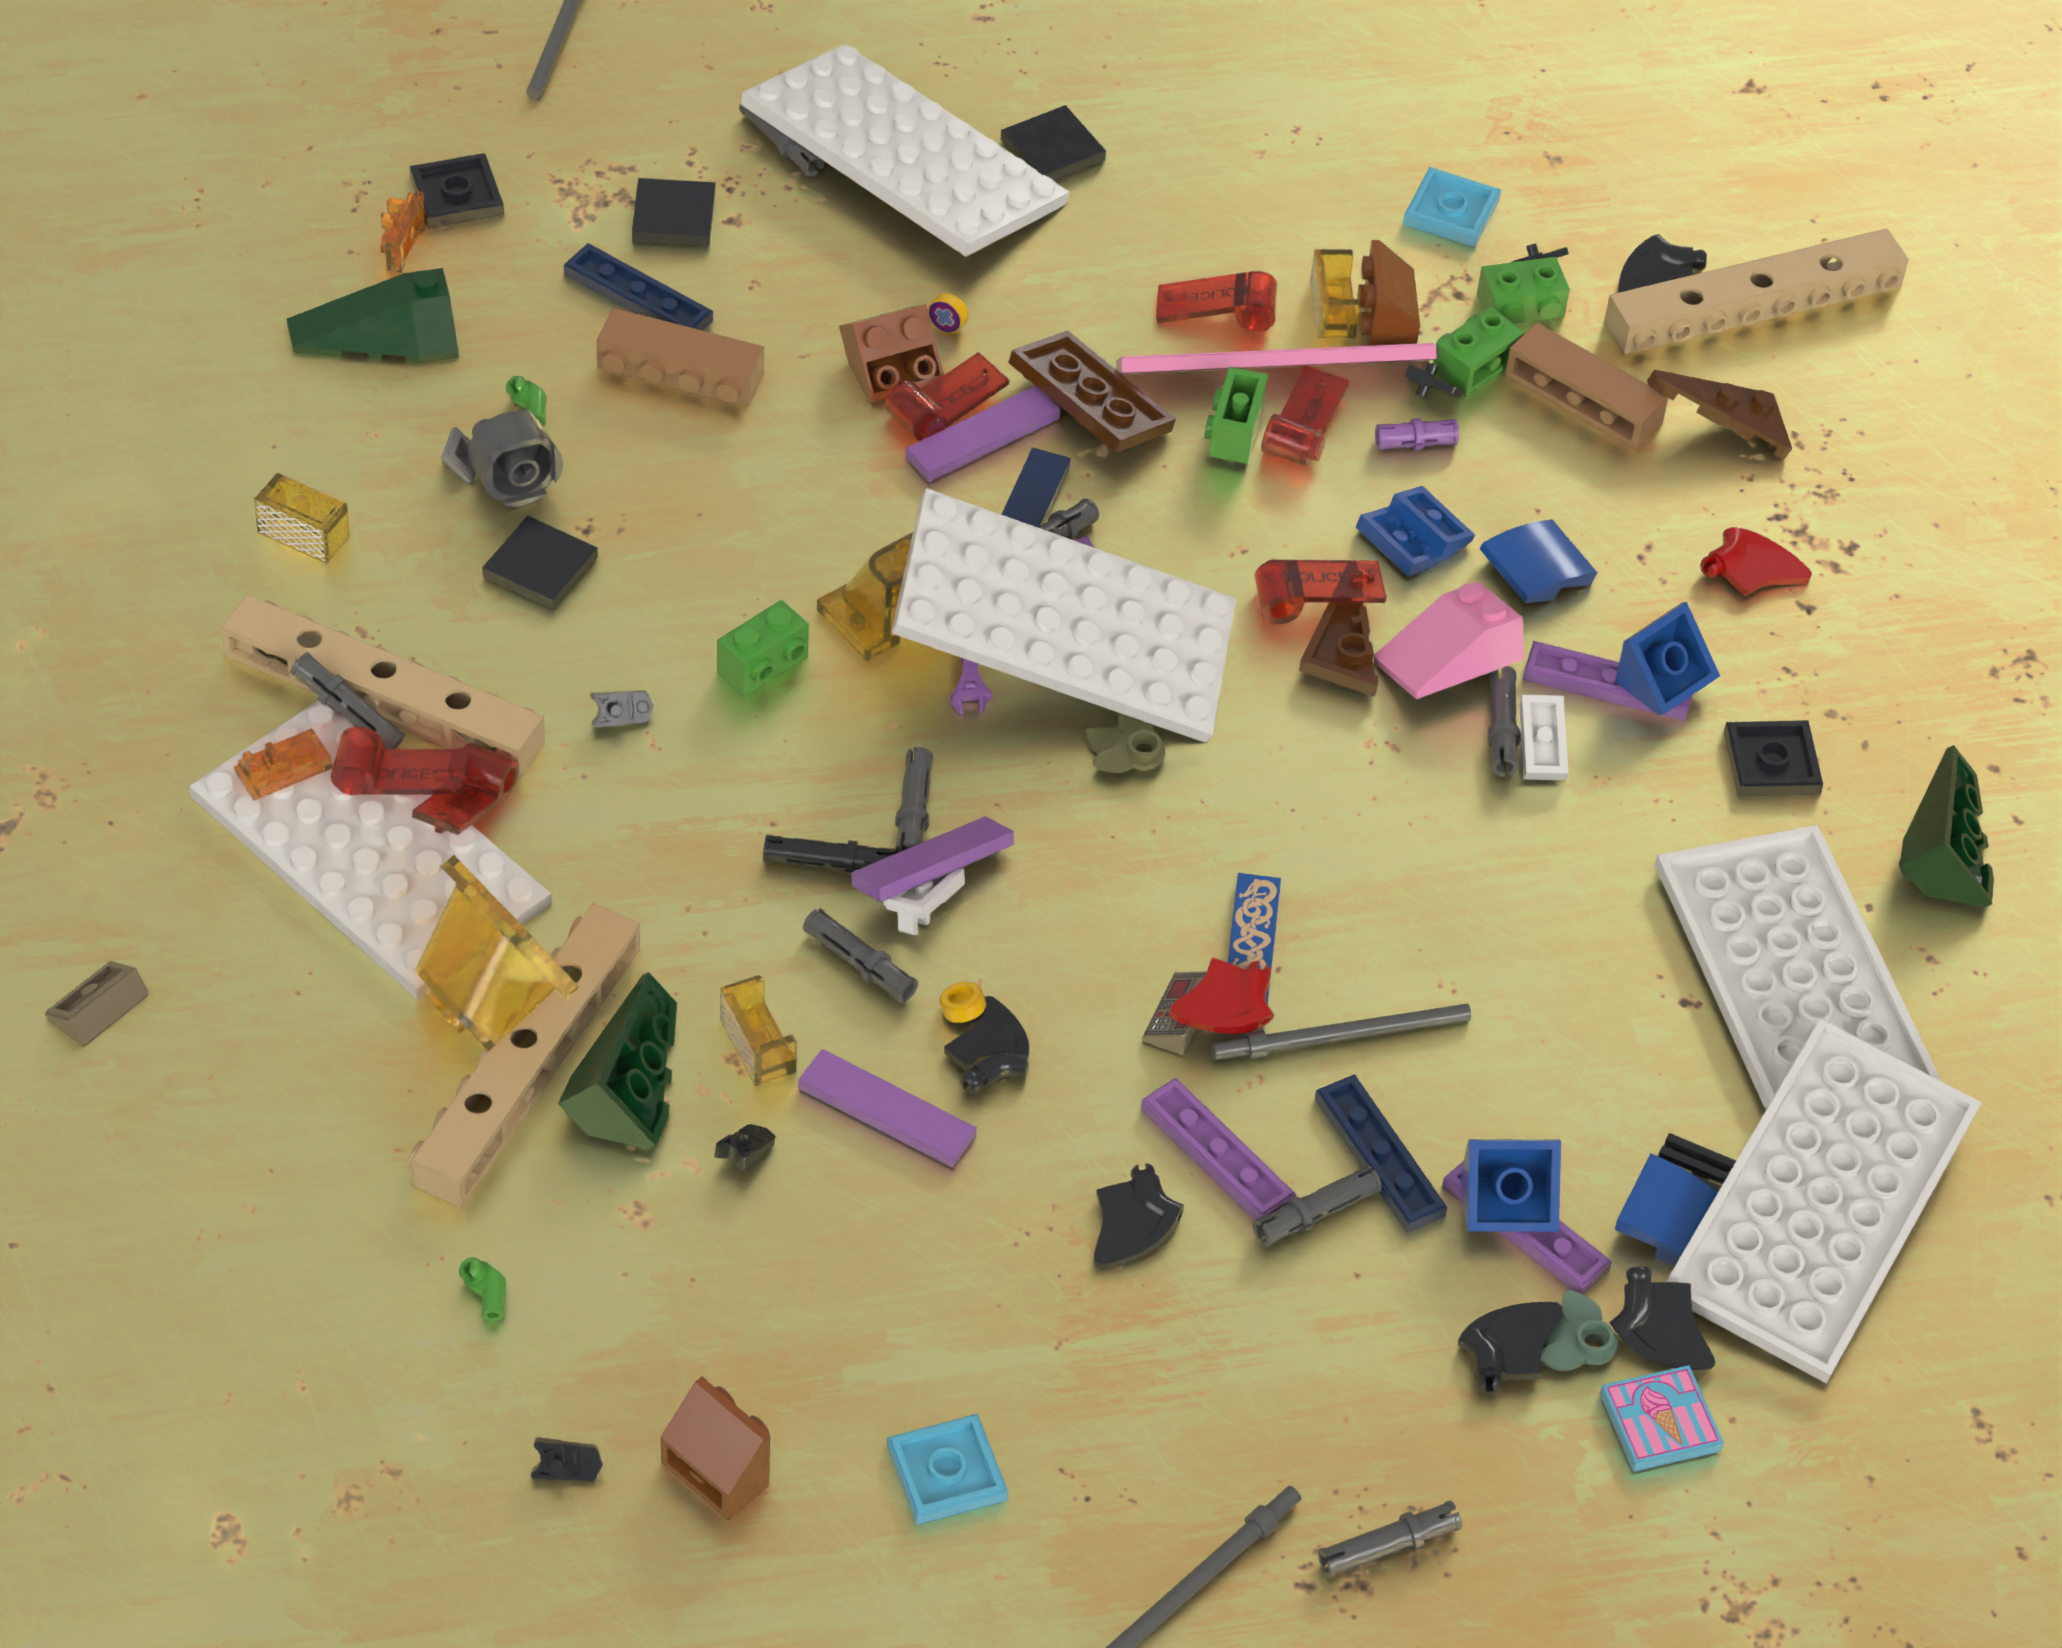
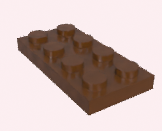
[1008,330,1176,453]

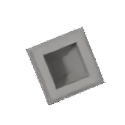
[441,427,475,483]

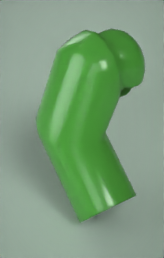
[506,376,547,427]
[459,1257,506,1322]

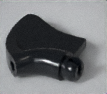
[1618,234,1707,293]
[944,996,1029,1094]
[1094,1163,1184,1269]
[1609,1267,1715,1370]
[1458,1302,1562,1395]

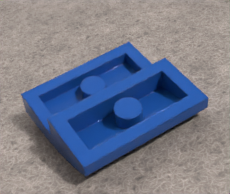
[1356,486,1475,577]
[1480,519,1598,603]
[1615,1153,1718,1267]

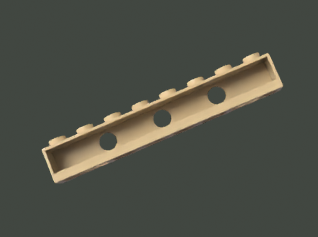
[1604,228,1909,355]
[221,594,545,779]
[409,903,640,1208]

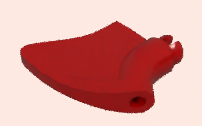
[1700,527,1812,597]
[1169,958,1274,1034]

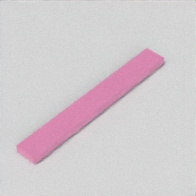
[1116,343,1437,374]

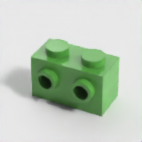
[1477,257,1570,324]
[1433,307,1525,397]
[1204,367,1268,464]
[717,599,809,697]

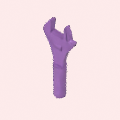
[949,658,993,715]

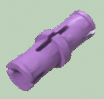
[1375,418,1459,451]

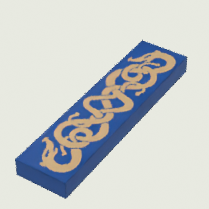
[1228,873,1281,1004]

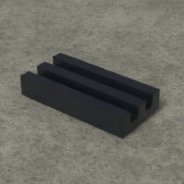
[1658,1133,1736,1192]

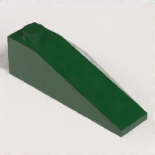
[287,268,459,363]
[1899,745,1994,908]
[558,972,677,1150]

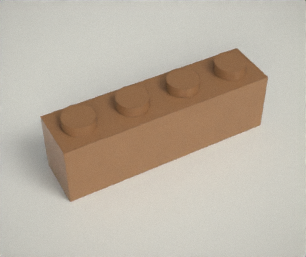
[596,308,764,407]
[1505,322,1668,450]

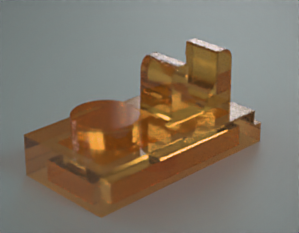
[381,191,425,273]
[234,729,333,801]

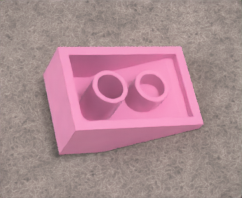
[1373,582,1525,699]

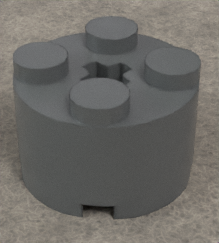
[468,409,563,507]

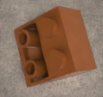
[1357,240,1420,346]
[839,304,946,402]
[660,1376,770,1521]

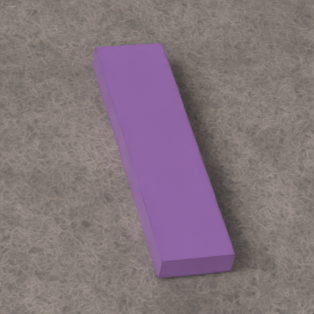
[905,386,1061,482]
[1522,641,1692,721]
[851,816,1014,902]
[798,1049,977,1168]
[1141,1077,1296,1220]
[1442,1161,1612,1294]

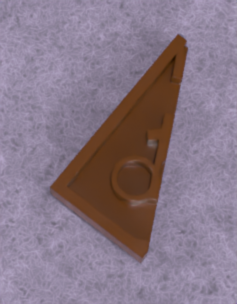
[1647,369,1792,459]
[1299,562,1378,697]

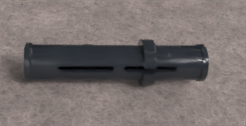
[763,834,897,875]

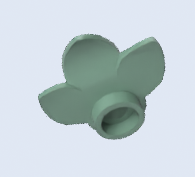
[1541,1290,1618,1371]

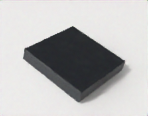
[1000,105,1106,180]
[409,153,504,228]
[632,178,716,246]
[482,516,598,610]
[1724,720,1823,796]

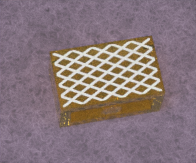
[1310,249,1360,338]
[254,473,350,564]
[720,975,797,1086]

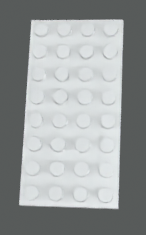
[741,44,1069,257]
[891,488,1236,743]
[189,701,552,1000]
[1655,825,1941,1110]
[1666,1018,1982,1384]

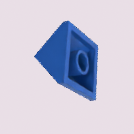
[1615,602,1720,715]
[1460,1139,1561,1232]

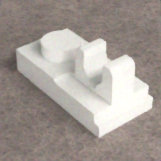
[1519,695,1569,780]
[883,868,965,935]

